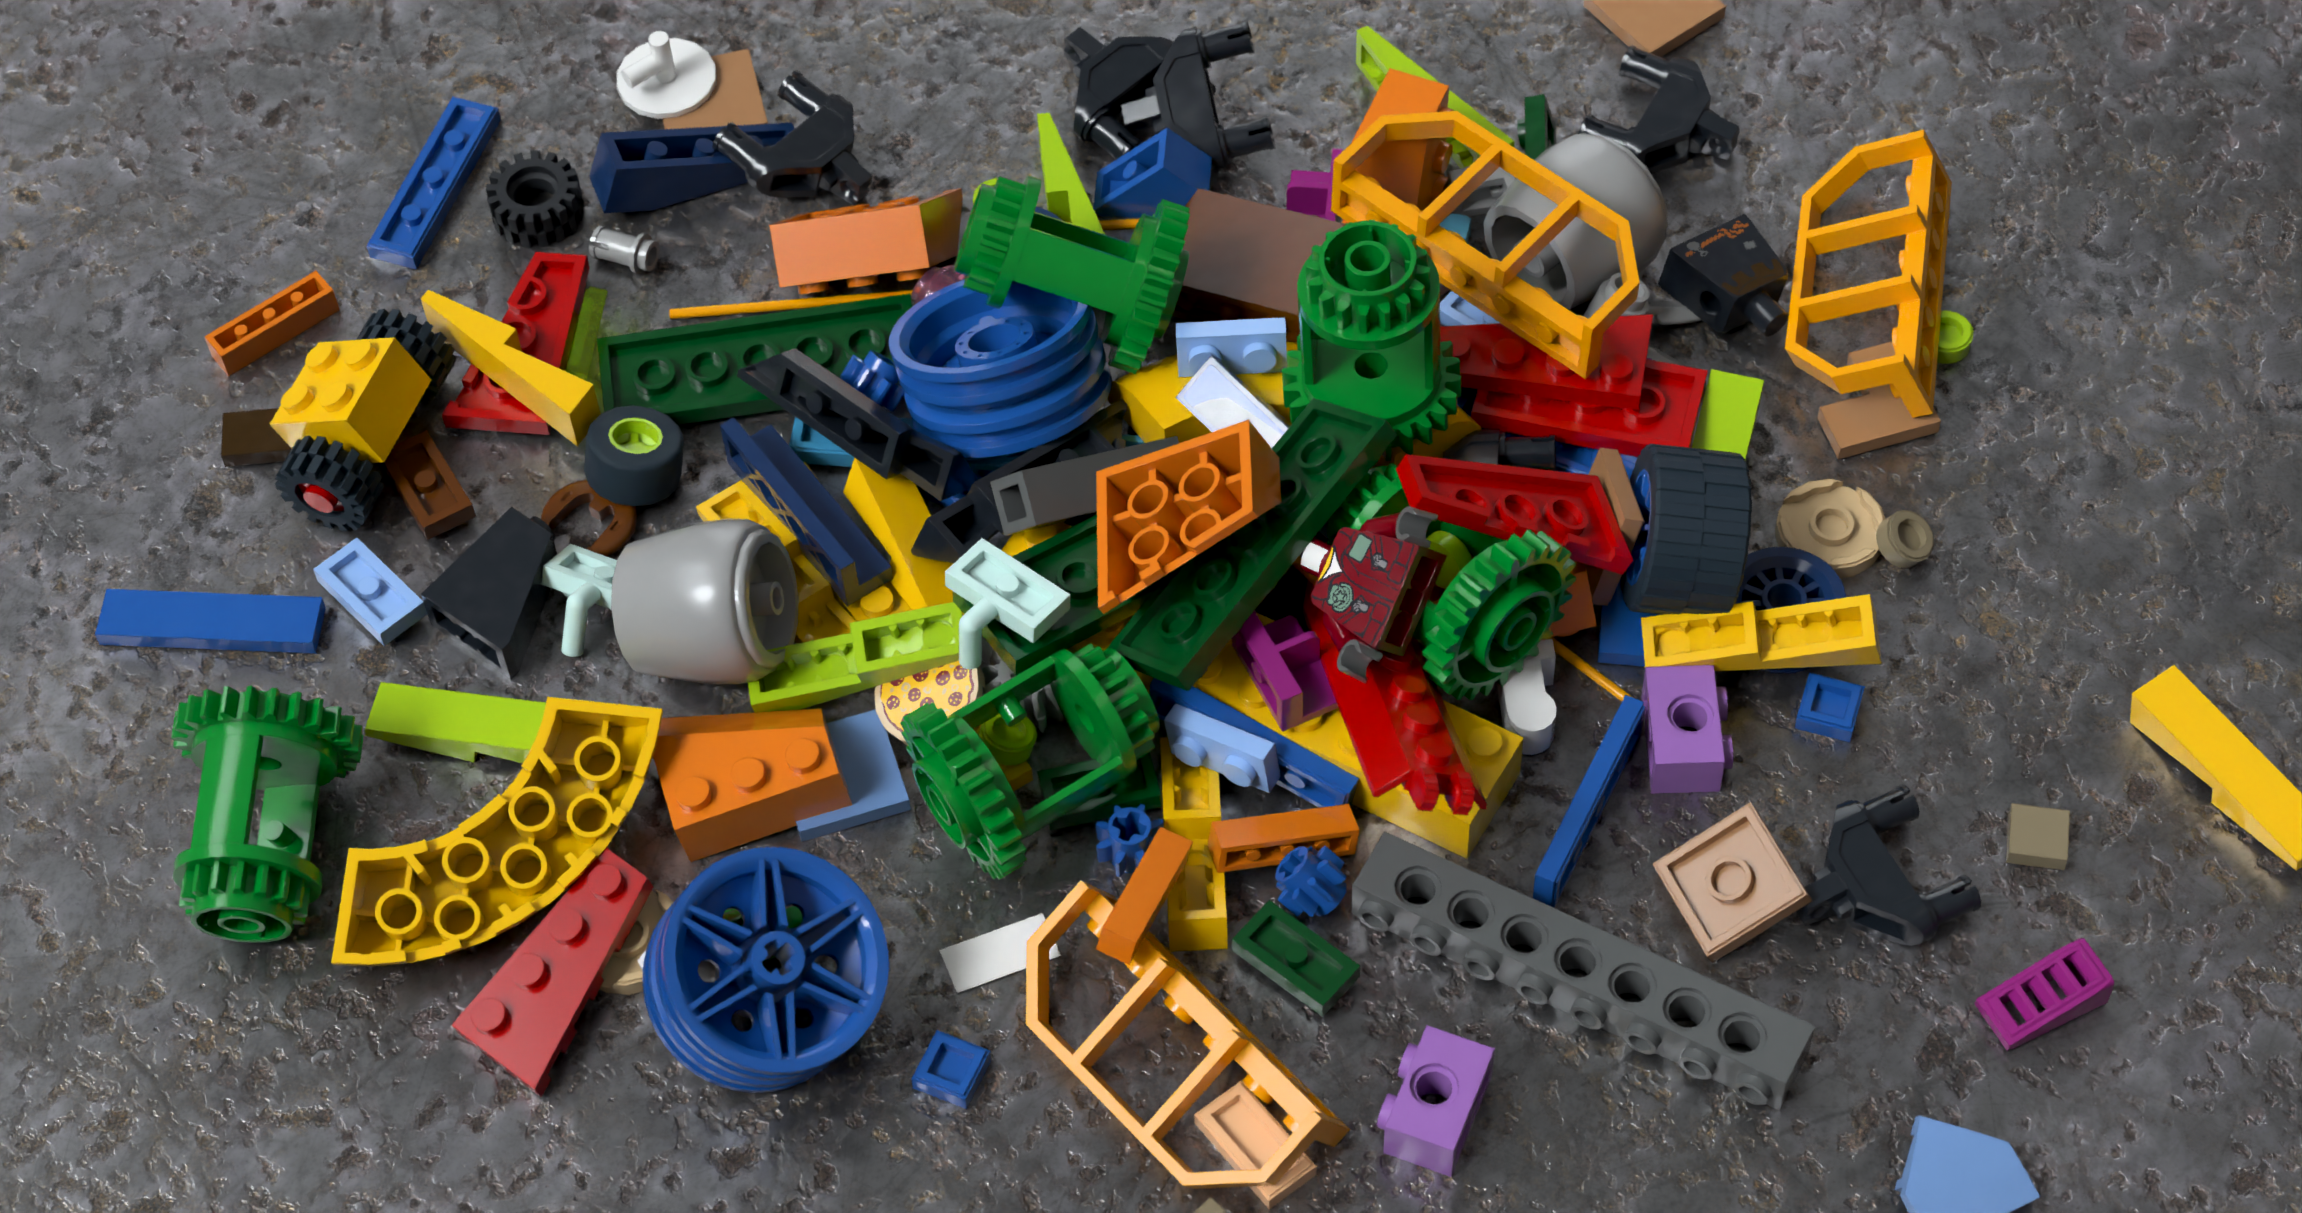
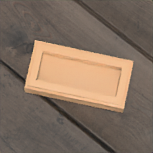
[1194,1081,1316,1209]

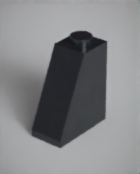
[421,507,557,679]

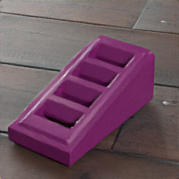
[1975,937,2114,1052]

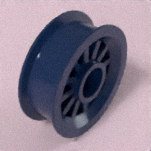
[1735,547,1846,674]

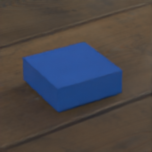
[1794,672,1865,743]
[911,1030,992,1109]

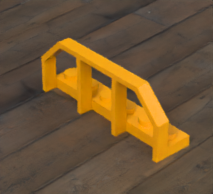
[1331,111,1640,379]
[1785,130,1952,418]
[1026,880,1350,1189]

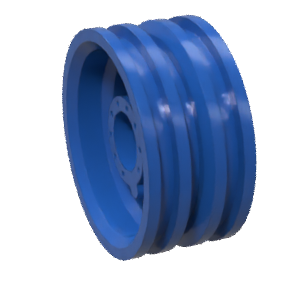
[889,280,1112,458]
[643,847,889,1093]

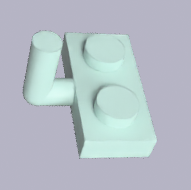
[945,538,1070,669]
[542,544,617,657]

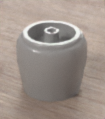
[1483,133,1668,310]
[611,518,799,684]

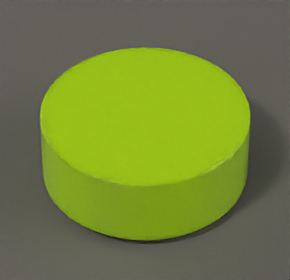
[1937,310,1974,364]
[1426,531,1472,589]
[978,714,1037,765]

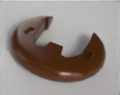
[541,479,637,557]

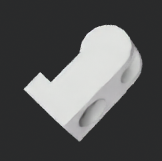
[1496,639,1557,755]

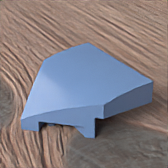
[1894,1116,2040,1213]

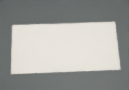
[939,913,1061,993]

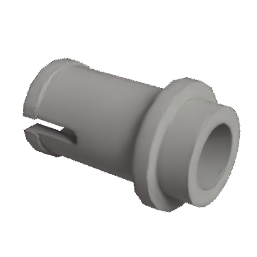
[589,226,660,274]

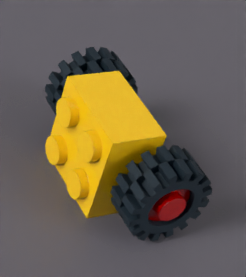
[270,309,456,531]

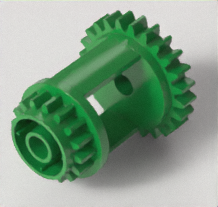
[954,175,1190,374]
[1282,220,1461,461]
[1327,463,1576,700]
[900,643,1160,880]
[171,686,364,943]

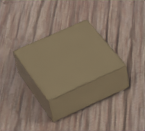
[2006,803,2070,870]

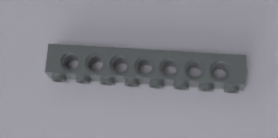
[1352,831,1815,1110]

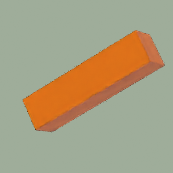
[204,271,340,376]
[1207,804,1360,873]
[1096,827,1193,965]

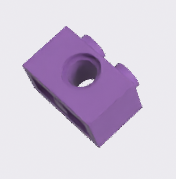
[1641,665,1733,794]
[1377,1025,1495,1177]

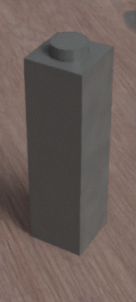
[990,436,1179,536]

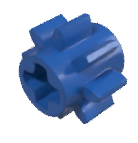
[840,350,905,412]
[1096,804,1164,877]
[1275,845,1347,917]

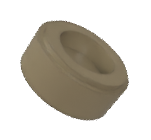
[1876,510,1934,568]

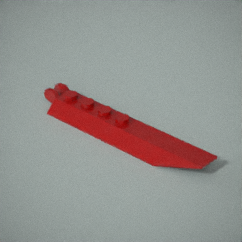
[1302,532,1487,816]

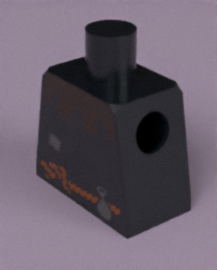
[1658,214,1789,337]

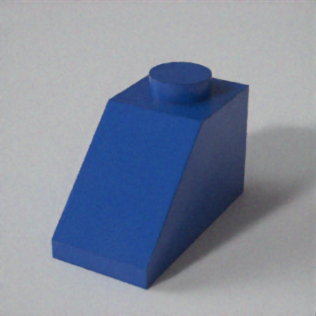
[1093,127,1212,218]

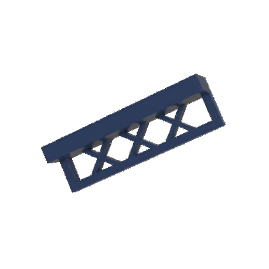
[720,417,893,607]

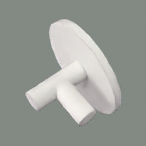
[617,31,716,119]

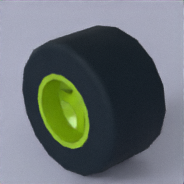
[584,405,684,506]

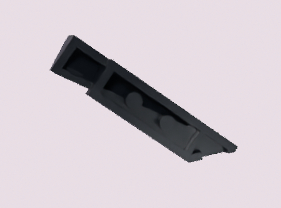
[737,348,978,501]
[911,398,1127,563]

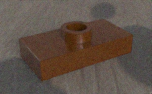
[381,430,476,540]

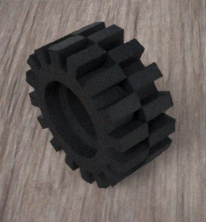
[486,150,584,248]

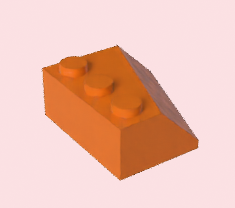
[1341,68,1454,224]
[769,188,963,294]
[1096,420,1281,614]
[653,709,853,862]

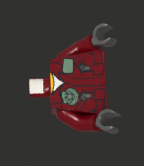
[1301,506,1447,684]

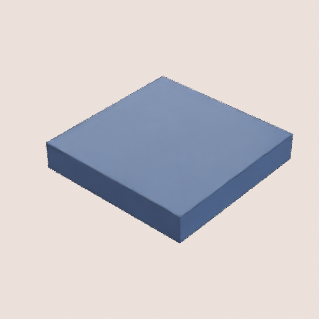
[796,709,911,842]

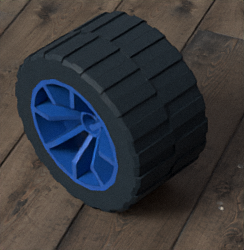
[1621,444,1752,615]

